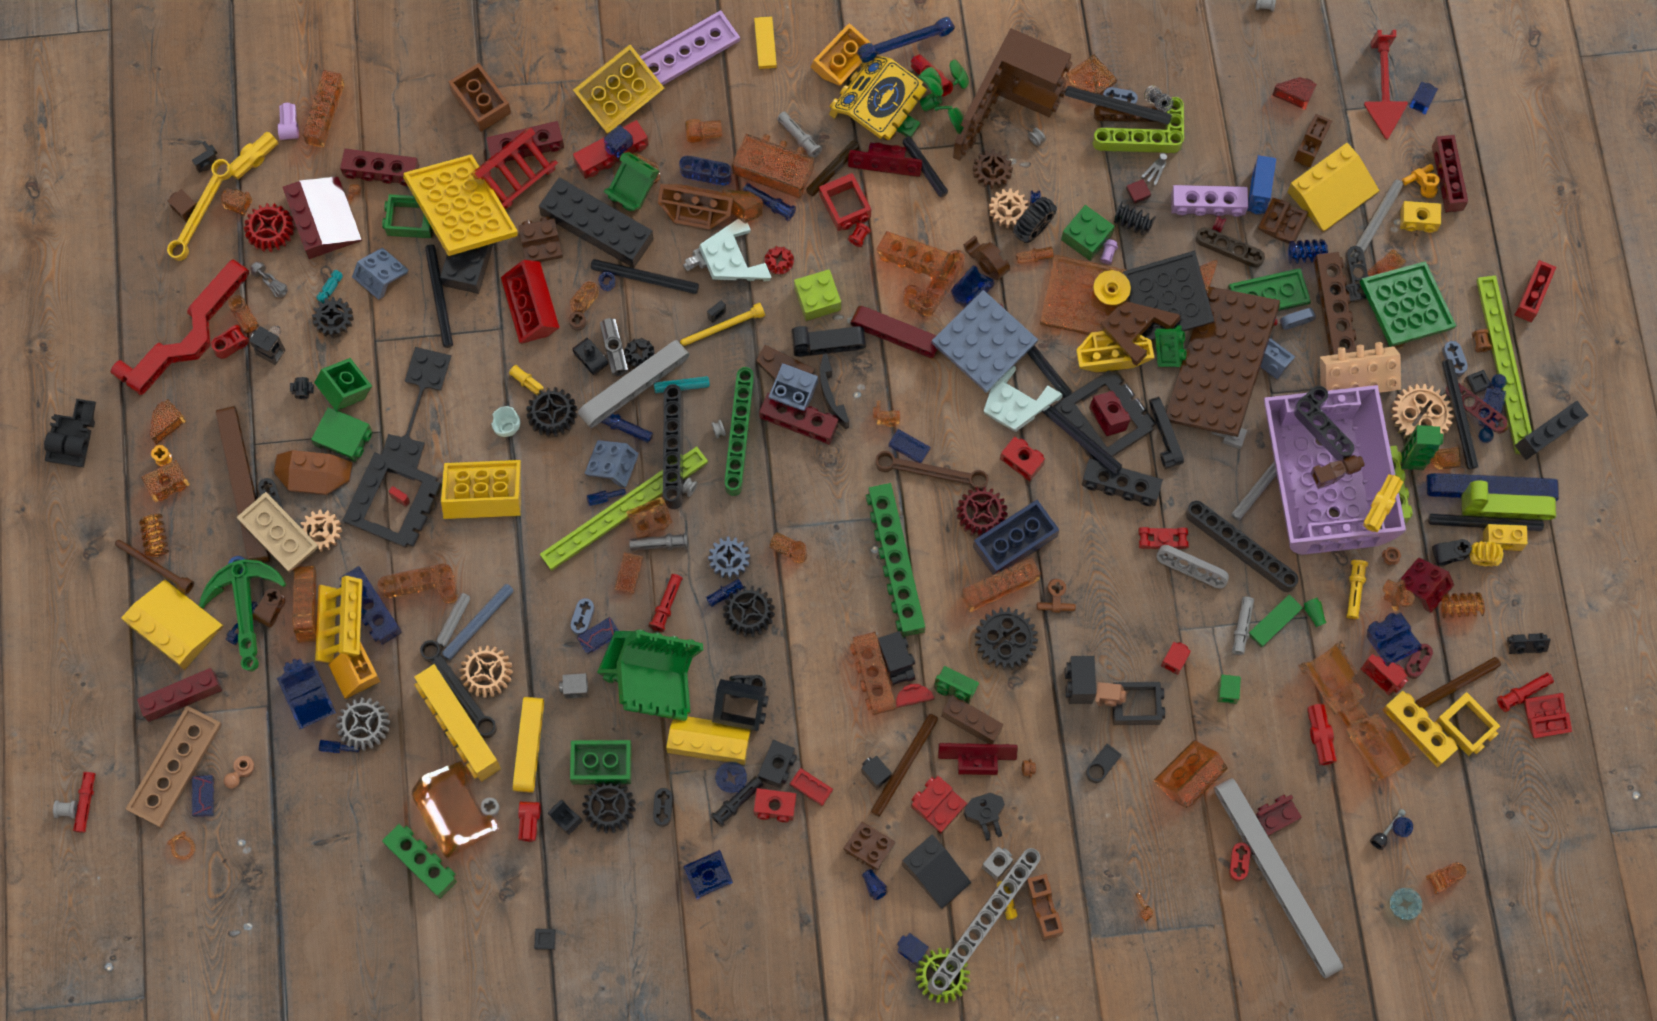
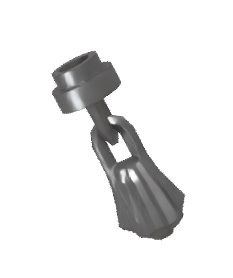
[250,262,288,298]

